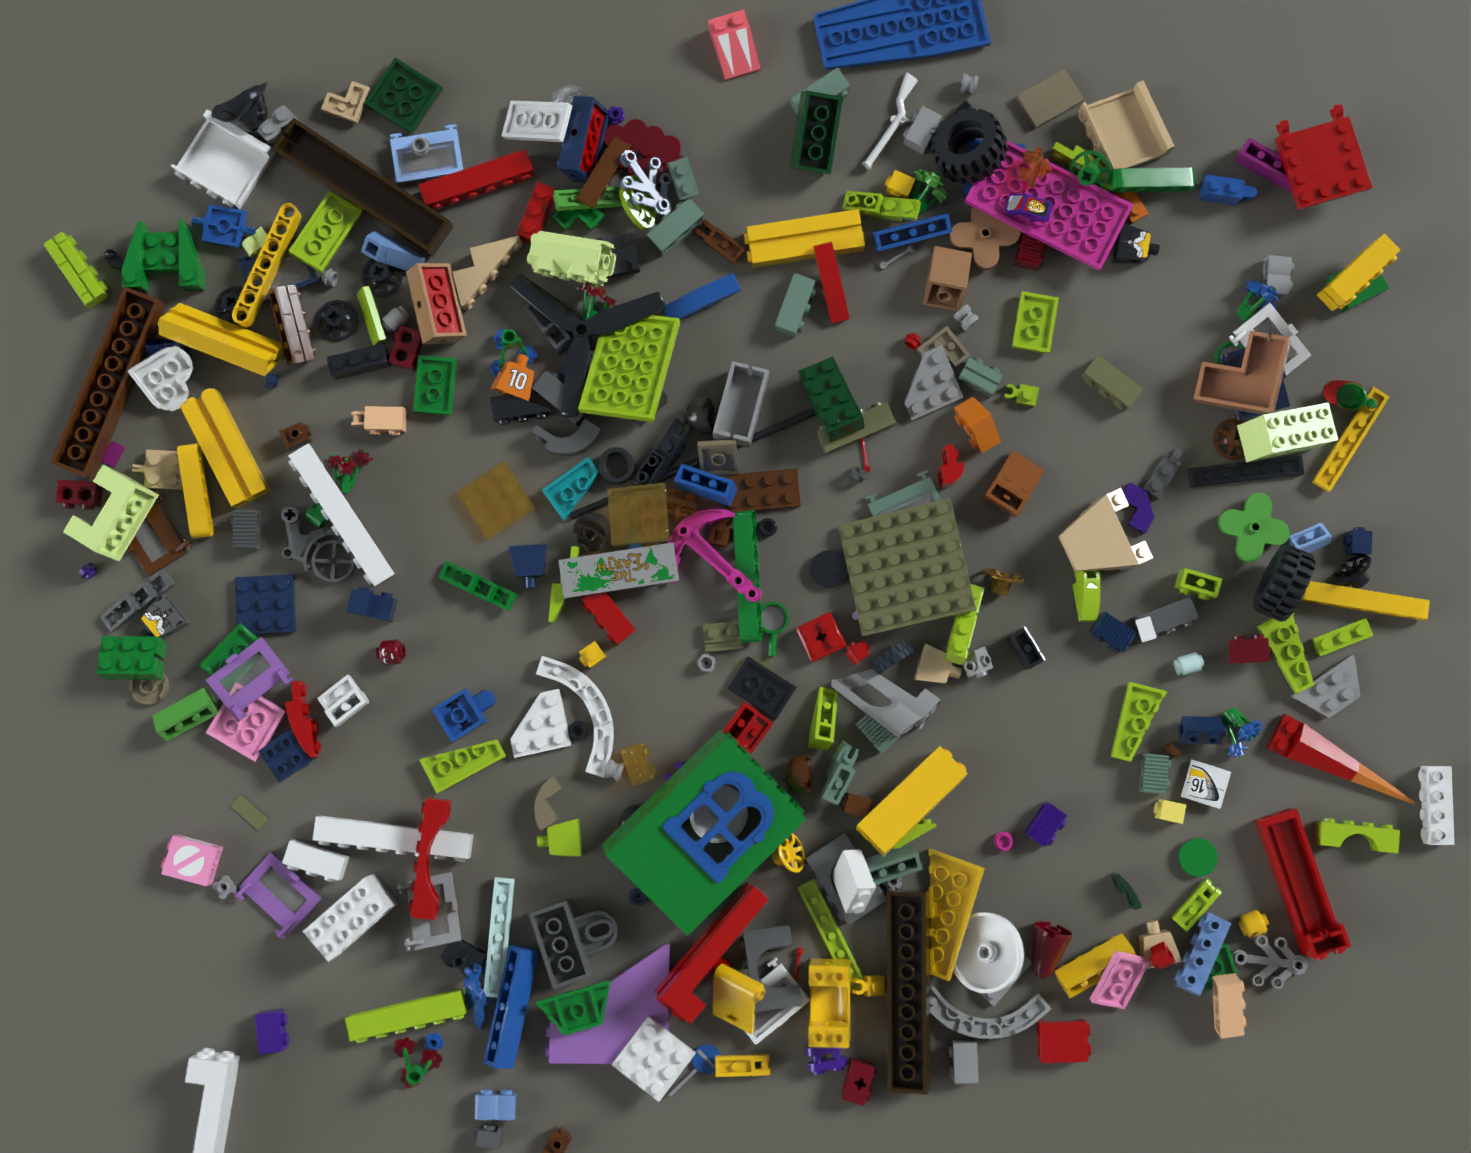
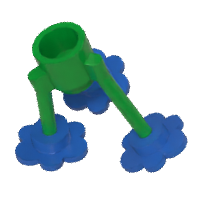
[490,329,538,377]

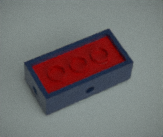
[557,96,610,183]

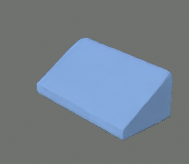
[1288,522,1332,553]

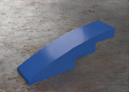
[664,273,741,320]

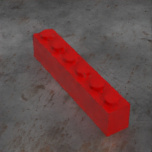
[418,149,535,211]

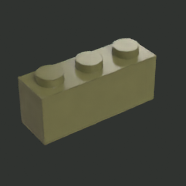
[1081,355,1143,411]

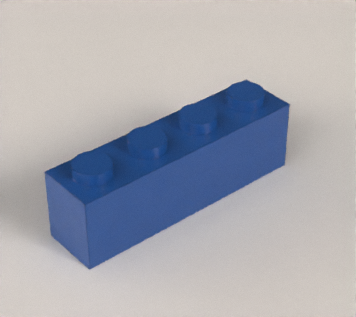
[872,213,952,251]

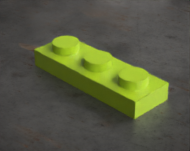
[1311,618,1374,657]

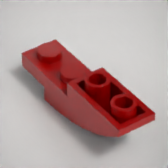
[285,681,321,758]

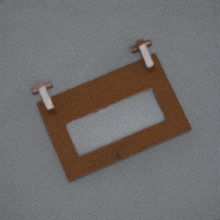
[127,490,193,576]

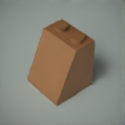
[922,246,972,311]

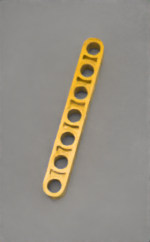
[232,203,301,328]
[1300,581,1430,620]

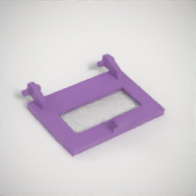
[206,637,293,722]
[233,852,322,940]

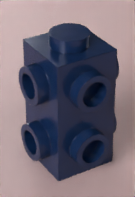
[1178,716,1226,745]

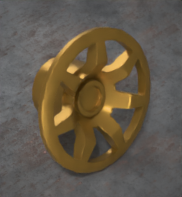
[983,568,1024,595]

